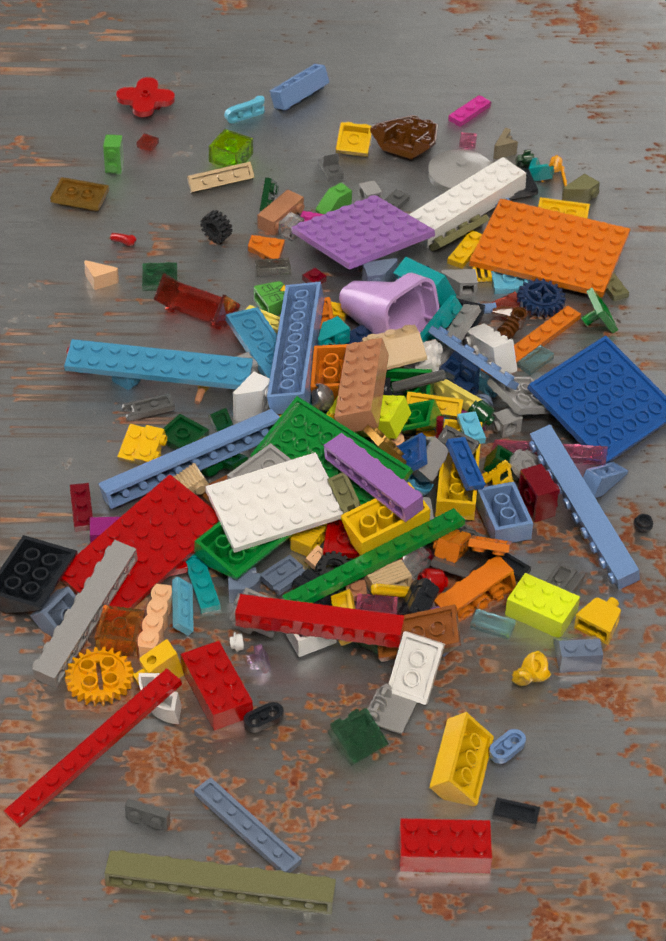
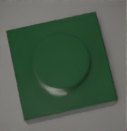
[208,408,233,432]

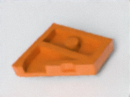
[248,235,285,266]

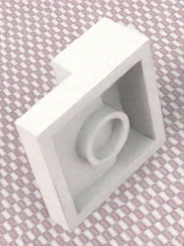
[404,339,443,372]

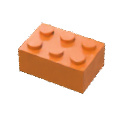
[310,344,348,401]

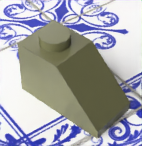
[562,173,600,202]

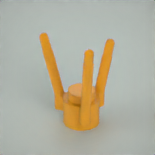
[541,155,567,186]

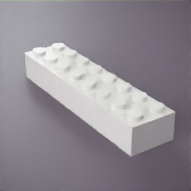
[409,157,526,249]

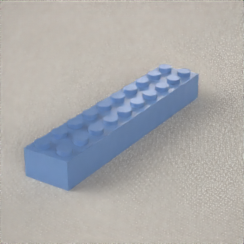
[267,282,324,414]

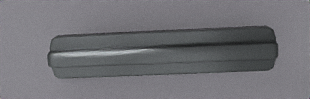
[391,369,446,393]

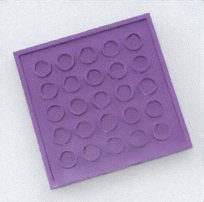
[291,195,435,270]

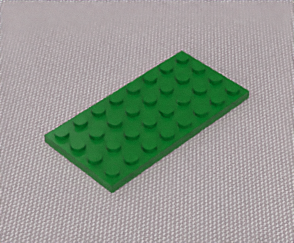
[250,396,414,511]

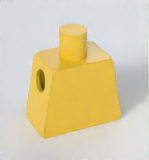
[574,597,621,645]
[132,639,184,685]

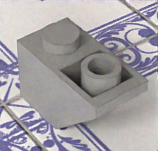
[441,269,478,296]

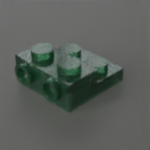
[327,708,389,766]

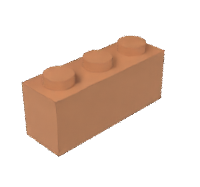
[257,189,305,236]

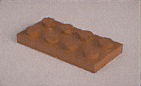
[378,604,461,662]

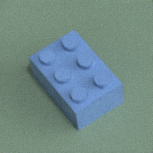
[476,482,533,543]

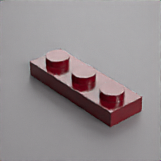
[70,483,93,532]

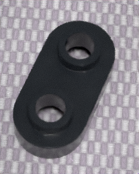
[244,702,284,733]

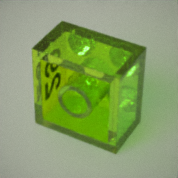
[208,129,253,167]

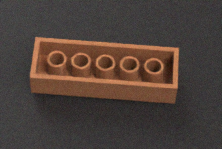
[334,338,389,432]

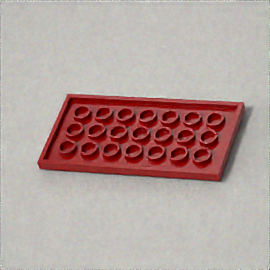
[61,474,219,625]

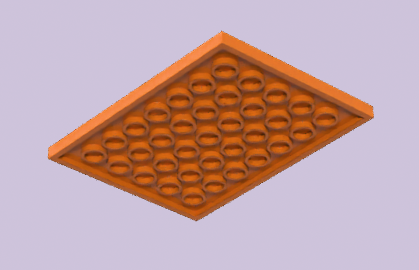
[469,199,630,298]

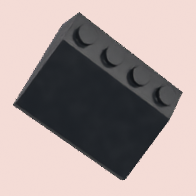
[0,535,78,613]

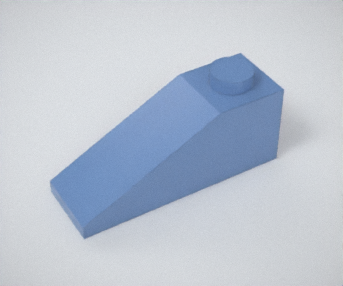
[583,462,628,498]

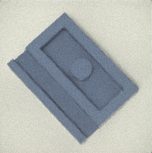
[261,555,305,596]

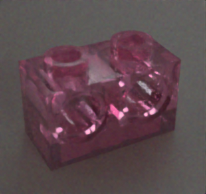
[356,593,398,614]

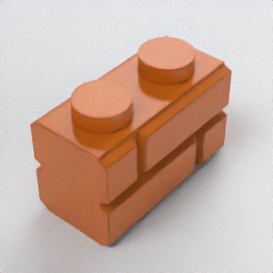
[433,529,471,563]

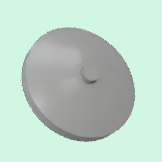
[428,149,492,192]

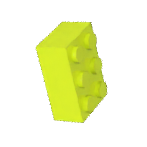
[505,573,580,638]

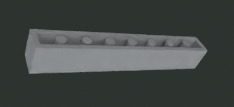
[32,540,138,689]

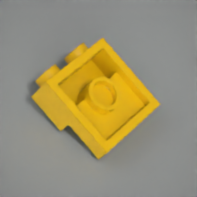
[336,122,373,157]
[117,424,167,465]

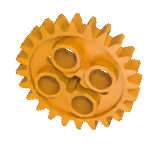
[65,646,134,706]

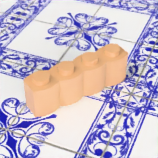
[137,584,172,659]

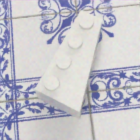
[464,323,517,374]

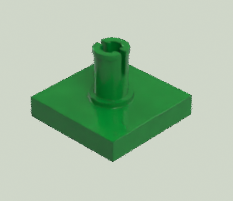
[581,288,619,333]

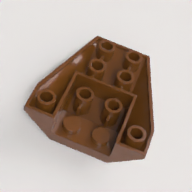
[370,115,439,159]

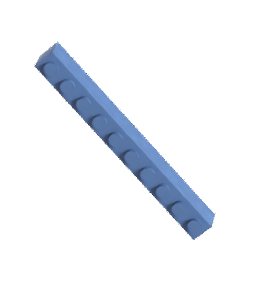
[98,409,280,509]
[529,425,640,590]

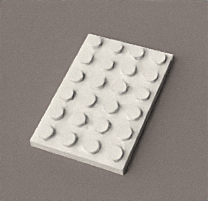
[206,453,344,553]

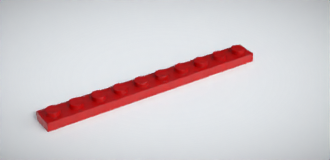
[4,668,182,828]

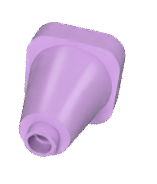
[339,273,440,334]

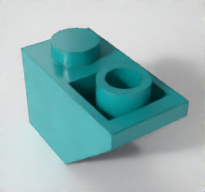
[318,316,350,346]

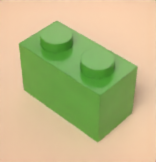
[103,134,124,174]

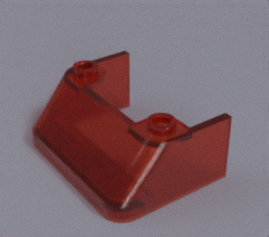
[153,273,241,330]

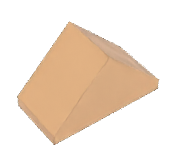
[84,260,119,290]

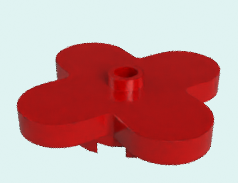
[116,77,175,117]

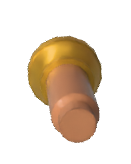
[195,385,210,404]

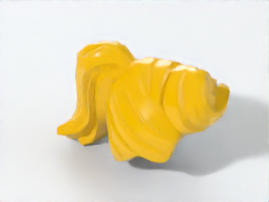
[512,651,551,686]

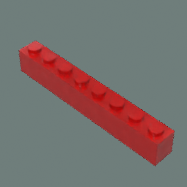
[235,594,404,648]

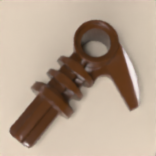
[492,306,527,340]

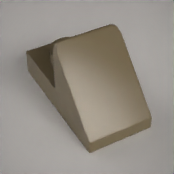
[493,128,518,159]

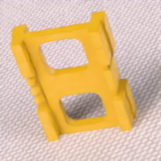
[482,460,514,487]

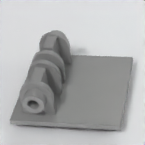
[362,684,417,735]

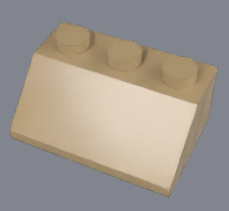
[362,324,427,370]

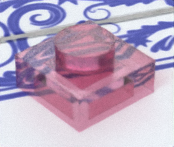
[459,132,477,149]

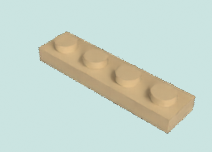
[187,162,255,193]

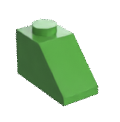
[315,183,352,214]

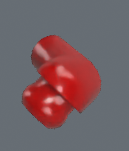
[110,233,137,246]

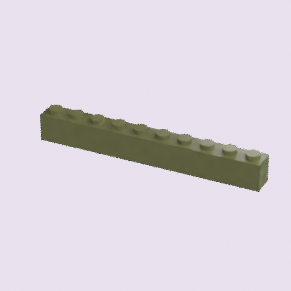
[104,850,336,915]

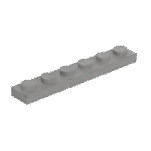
[439,304,481,367]

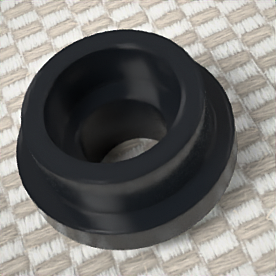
[634,514,654,532]

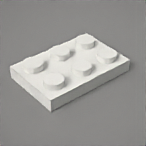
[389,631,445,705]

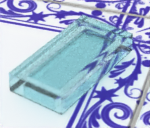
[517,345,554,376]
[470,609,516,640]

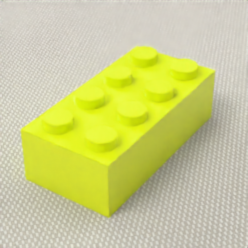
[326,395,411,439]

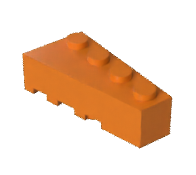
[434,555,516,622]

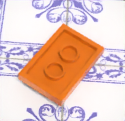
[468,535,512,556]

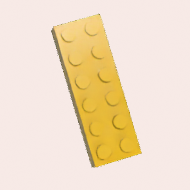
[435,419,482,520]

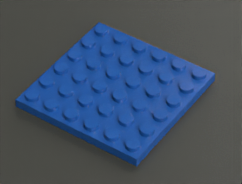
[527,335,666,465]

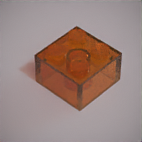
[95,605,145,657]

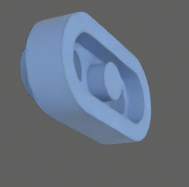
[489,729,526,764]

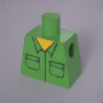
[254,281,285,316]

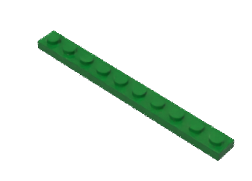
[282,508,465,603]

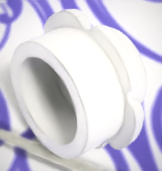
[230,632,244,653]

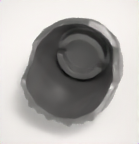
[312,383,334,412]

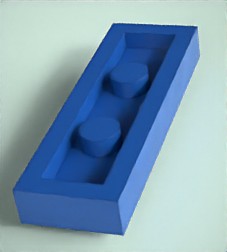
[446,437,486,491]

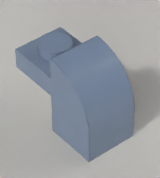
[228,566,261,603]

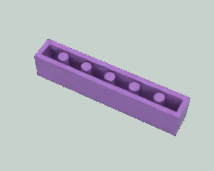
[324,433,423,522]

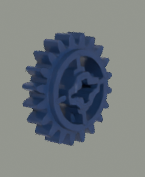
[517,278,566,318]

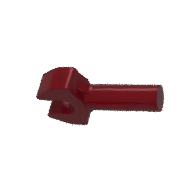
[435,416,444,439]

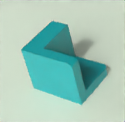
[529,157,555,181]

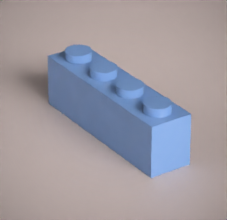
[269,64,330,111]

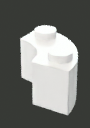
[138,673,182,724]

